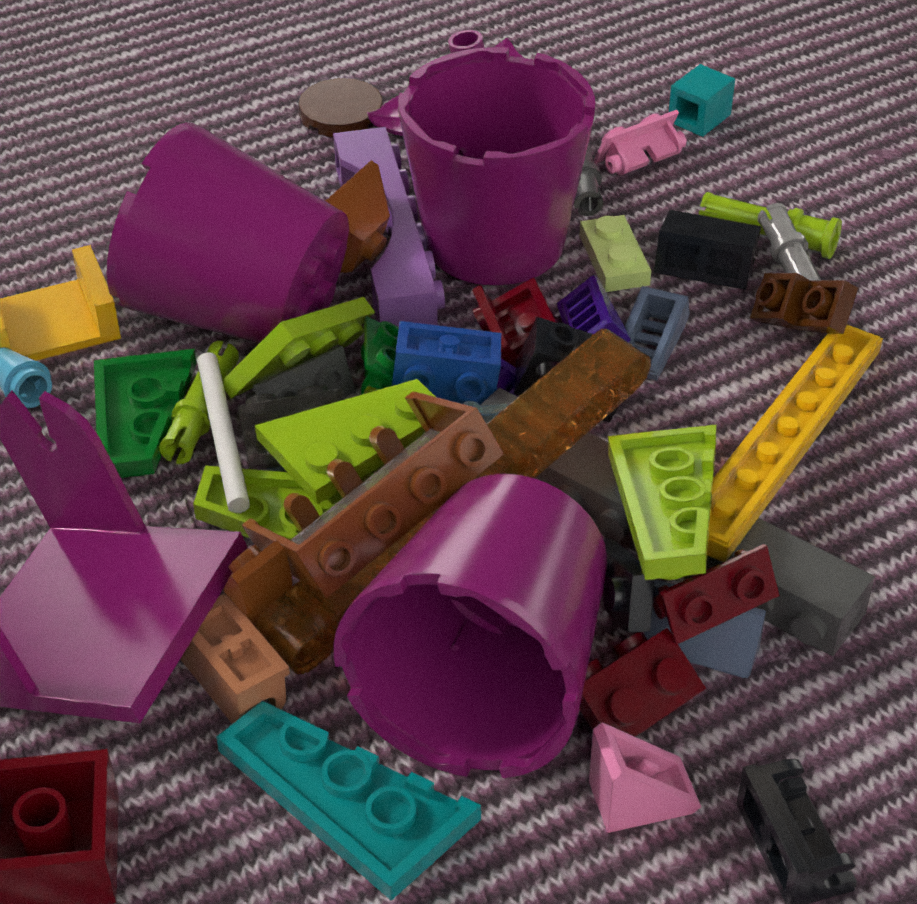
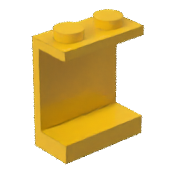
[0,245,121,361]

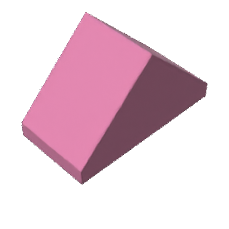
[589,722,701,833]

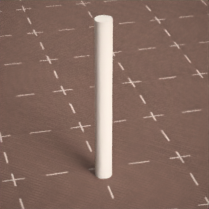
[197,352,250,513]

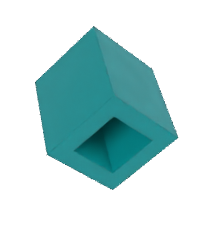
[669,64,735,137]

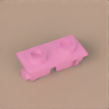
[593,110,686,176]

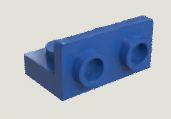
[392,321,501,407]

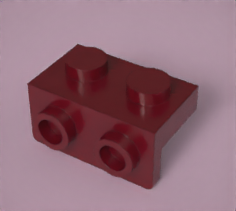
[472,277,558,368]
[579,628,706,737]

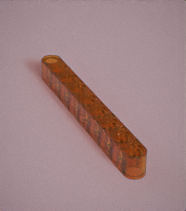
[255,328,651,675]

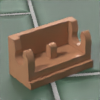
[181,593,290,724]

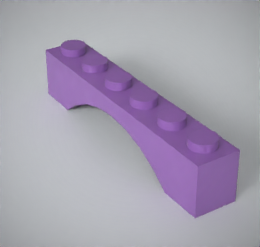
[333,127,445,327]

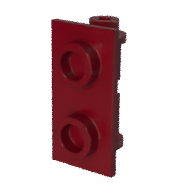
[652,544,780,645]

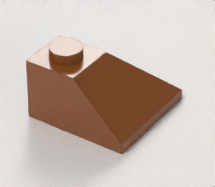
[325,160,390,273]

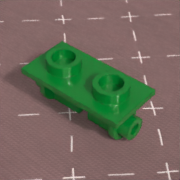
[361,316,399,394]

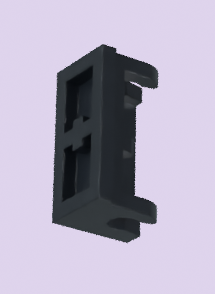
[654,210,761,290]
[736,759,857,904]

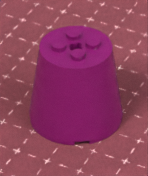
[398,47,595,285]
[106,122,349,343]
[334,474,607,778]

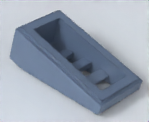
[625,286,690,381]

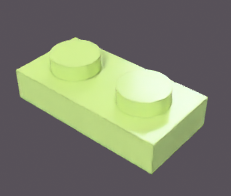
[579,215,651,292]

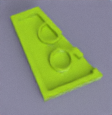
[254,379,436,504]

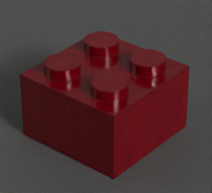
[0,749,119,904]

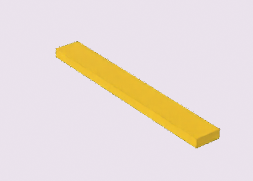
[707,325,883,562]

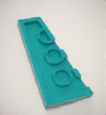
[216,701,481,901]

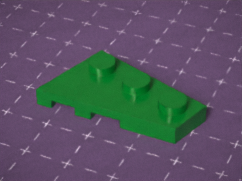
[94,348,197,478]

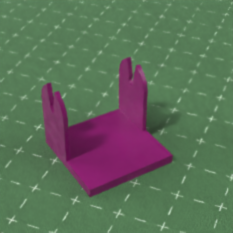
[0,390,248,724]

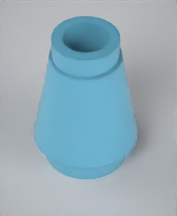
[0,347,52,408]

